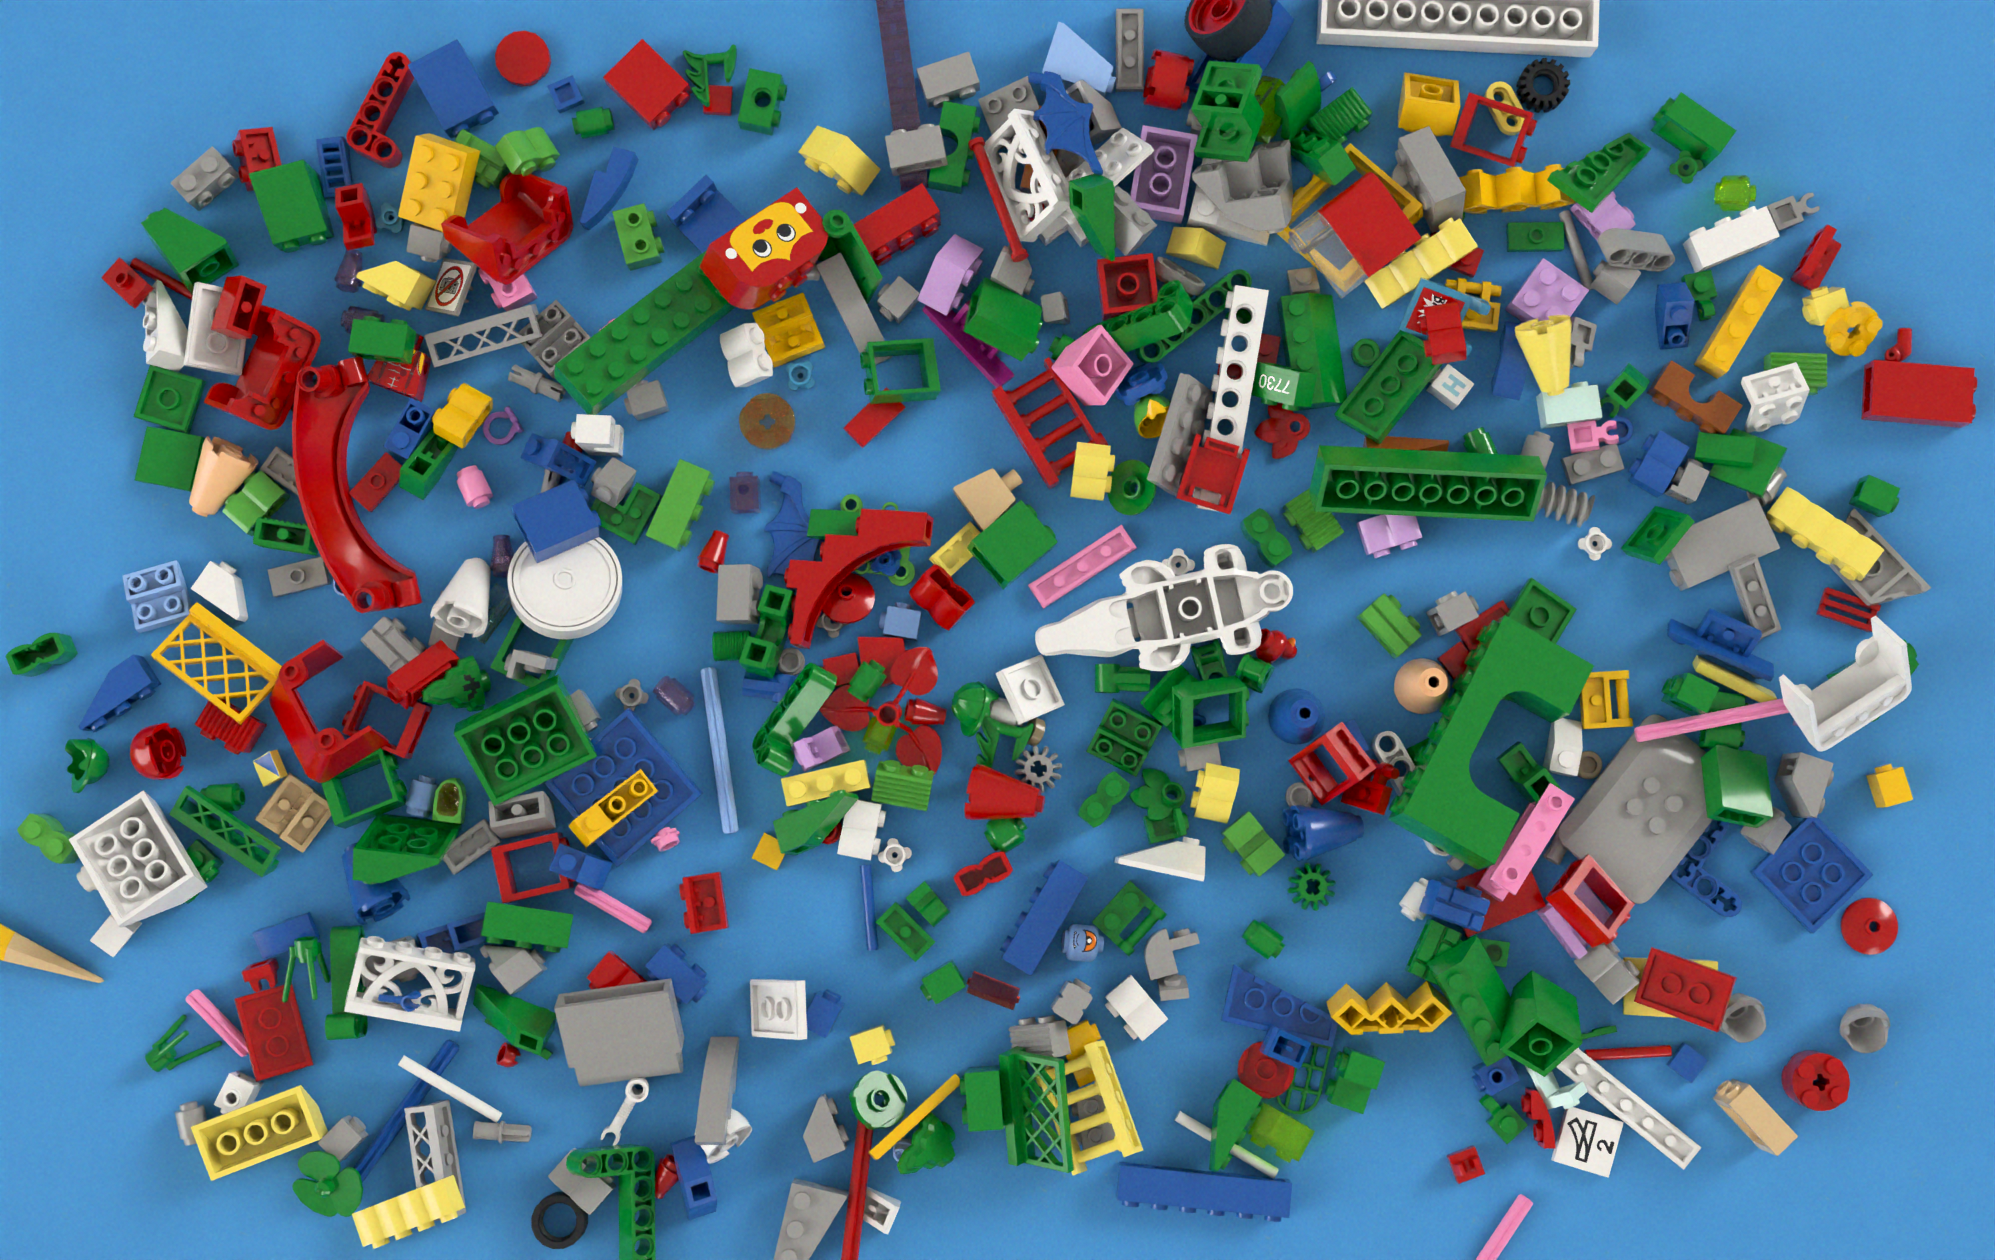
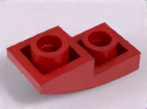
[843,387,906,448]
[1521,1088,1556,1149]

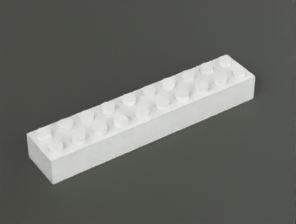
[1316,0,1600,58]

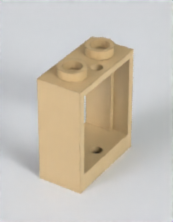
[1712,1079,1798,1156]

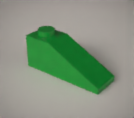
[399,428,458,500]

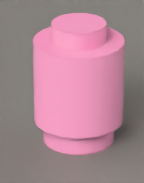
[456,465,493,509]

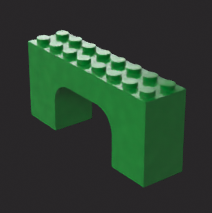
[1388,615,1594,870]

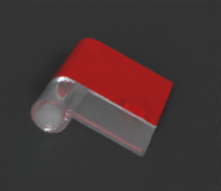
[1288,172,1422,298]

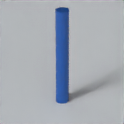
[860,865,878,950]

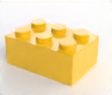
[398,133,480,232]

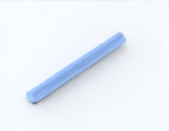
[701,667,739,834]

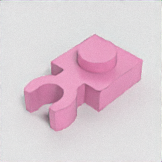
[1567,420,1619,454]

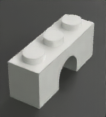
[571,414,624,457]

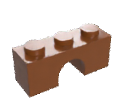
[1647,360,1743,434]

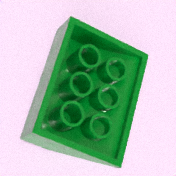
[453,674,597,806]

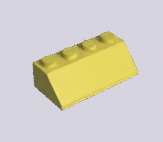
[191,1085,328,1181]

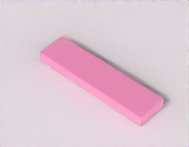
[1028,525,1137,609]

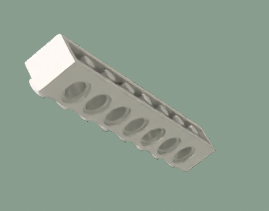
[1193,285,1269,512]

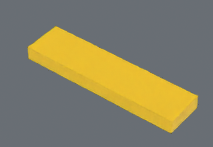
[868,1074,960,1160]

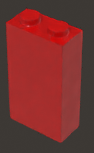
[1861,360,1977,428]

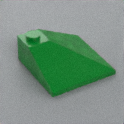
[353,814,462,884]

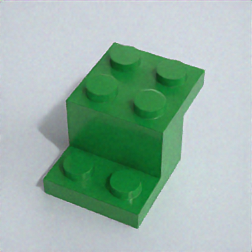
[1191,61,1265,162]

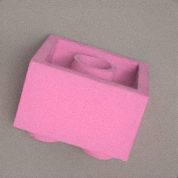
[1051,325,1134,406]

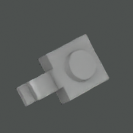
[1570,317,1597,369]

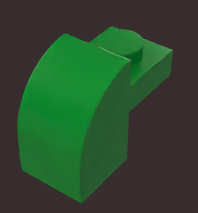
[1496,741,1562,805]

